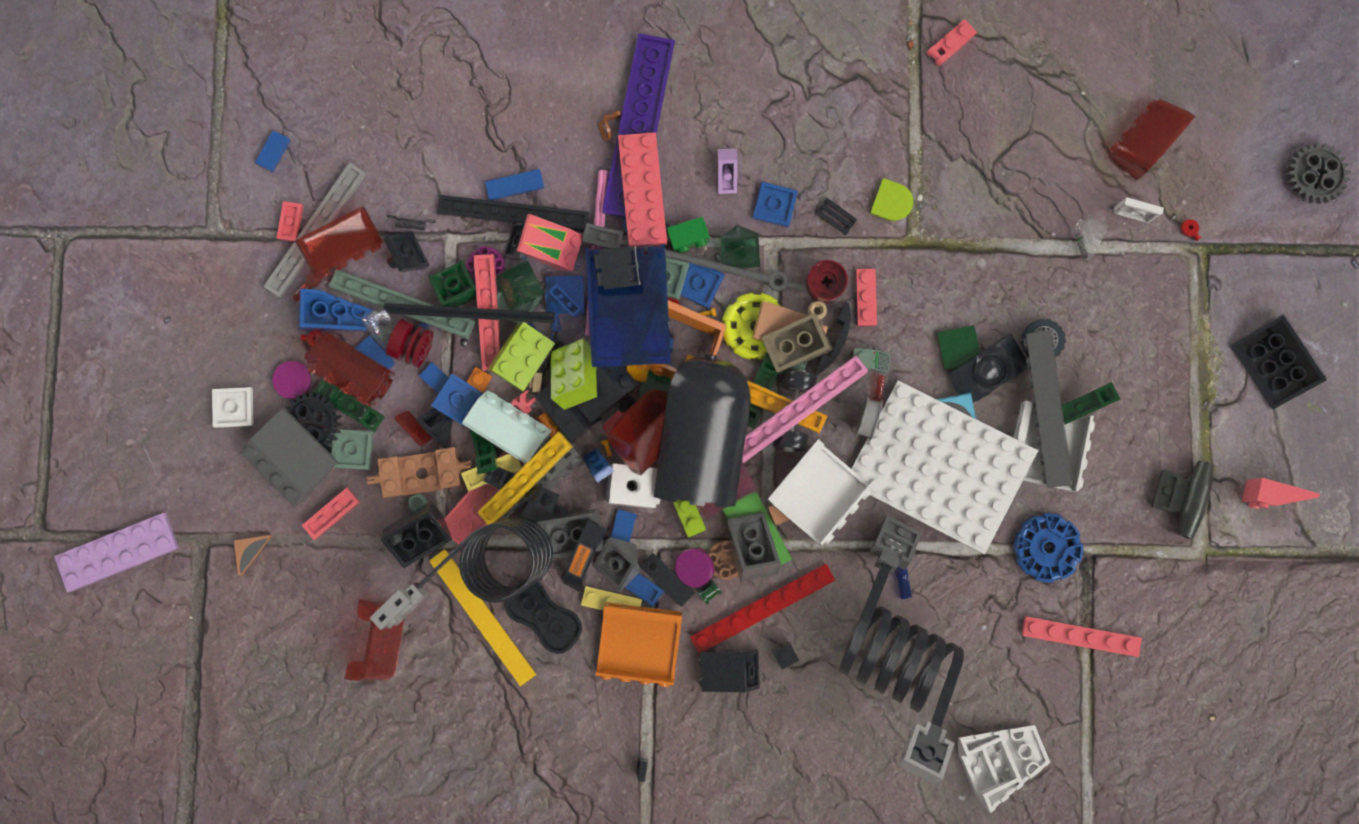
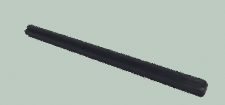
[383,303,555,323]

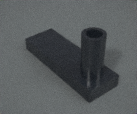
[640,553,695,607]

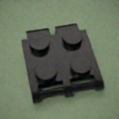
[593,245,643,289]

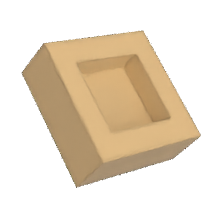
[529,373,542,394]

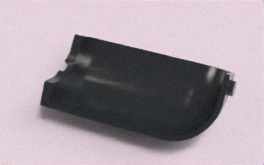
[654,354,751,507]

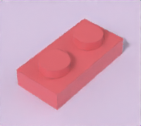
[276,201,304,242]

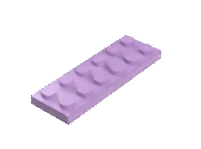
[54,513,179,592]

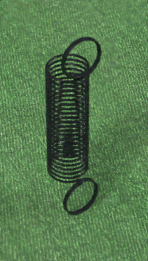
[387,215,436,231]
[542,330,564,377]

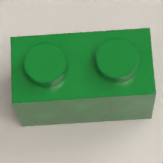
[667,217,710,254]

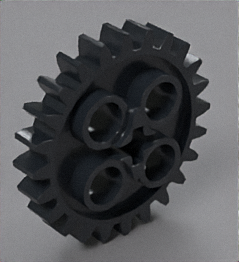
[286,392,342,451]

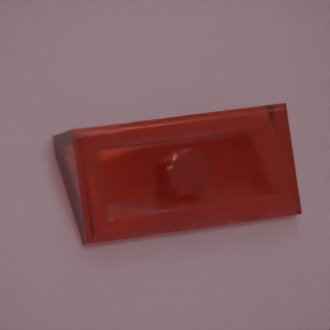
[394,411,433,447]

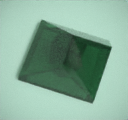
[719,225,760,269]
[496,260,545,310]

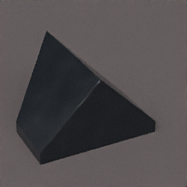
[416,408,453,449]

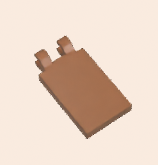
[752,301,828,342]

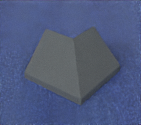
[593,537,642,591]

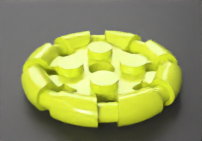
[722,293,780,360]

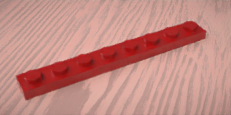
[690,563,836,654]

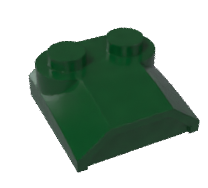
[428,260,477,307]

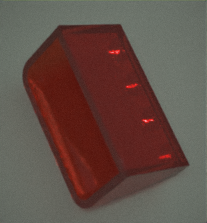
[1108,98,1196,180]
[295,206,384,279]
[606,389,668,476]

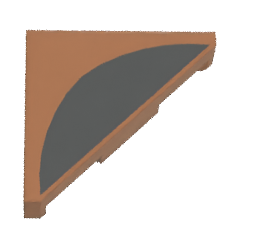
[234,535,272,576]

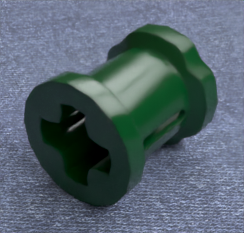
[697,579,722,605]

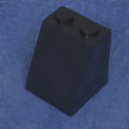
[699,649,760,692]

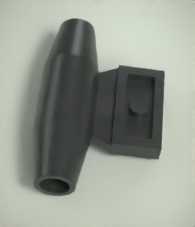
[1151,461,1214,539]

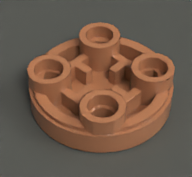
[708,541,738,579]

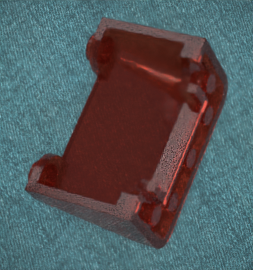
[344,598,405,681]

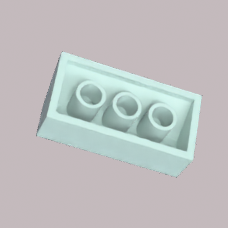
[462,390,552,464]

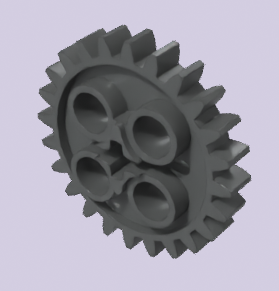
[1286,142,1351,204]

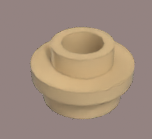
[808,301,827,320]

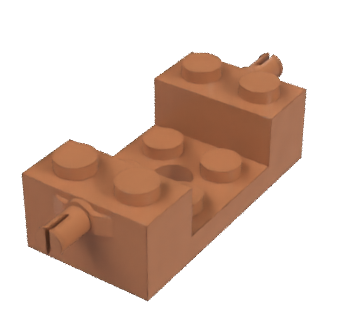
[367,447,472,499]

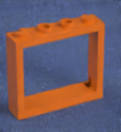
[630,295,727,381]

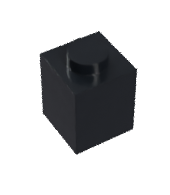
[772,642,799,670]

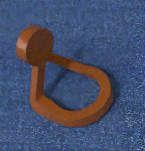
[598,111,622,142]

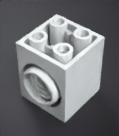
[605,464,660,509]

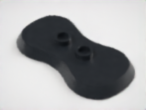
[504,579,582,654]

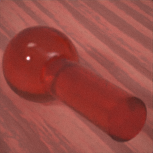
[291,272,322,302]
[871,375,886,409]

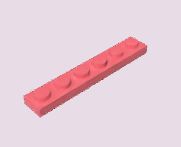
[474,254,501,371]
[1022,616,1142,657]

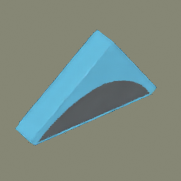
[936,393,977,420]

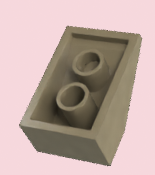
[761,313,833,373]

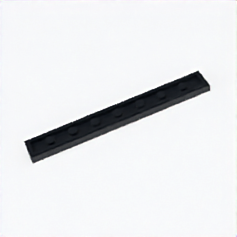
[437,195,590,231]

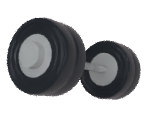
[772,369,817,453]

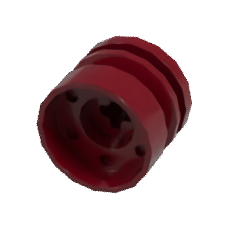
[806,260,848,303]
[386,319,434,368]

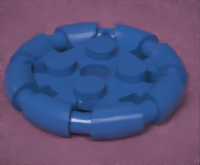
[1013,513,1083,583]

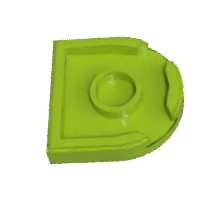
[870,178,913,222]

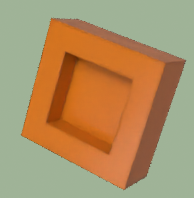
[466,367,493,393]

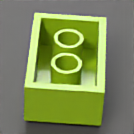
[487,322,555,391]
[551,339,597,410]

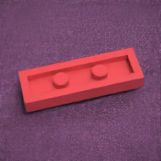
[856,269,877,326]
[302,488,361,540]

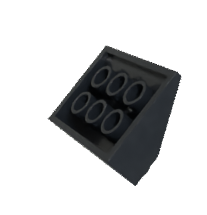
[1231,313,1327,409]

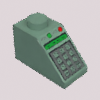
[851,348,890,373]

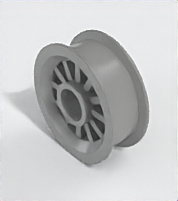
[855,396,883,441]

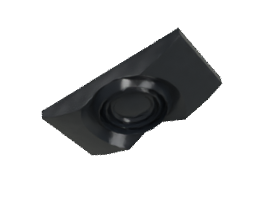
[947,333,1028,403]

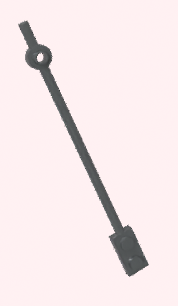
[582,223,806,292]

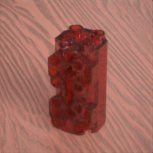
[304,332,395,407]

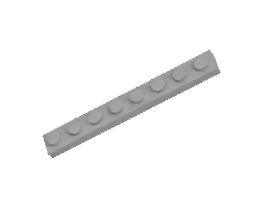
[264,162,367,298]

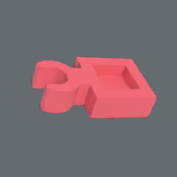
[511,390,536,414]

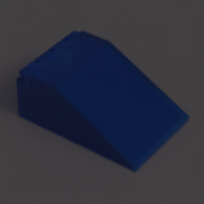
[585,244,671,367]

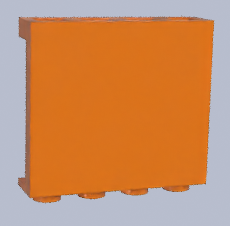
[596,602,683,687]

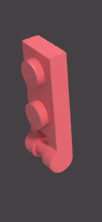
[926,19,977,67]

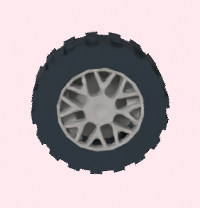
[1020,319,1066,357]

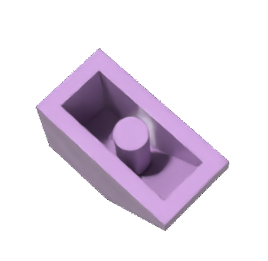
[718,149,738,194]

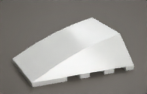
[958,725,1050,813]

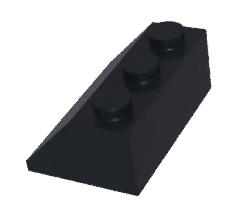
[535,384,602,443]
[381,501,452,568]

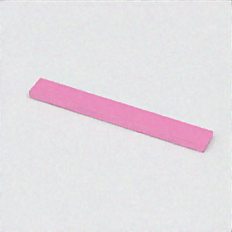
[742,356,868,463]

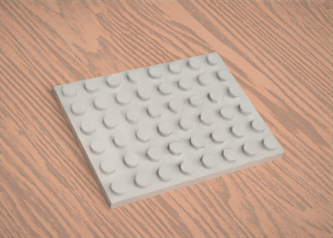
[852,381,1038,555]

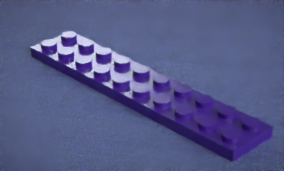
[602,33,675,218]

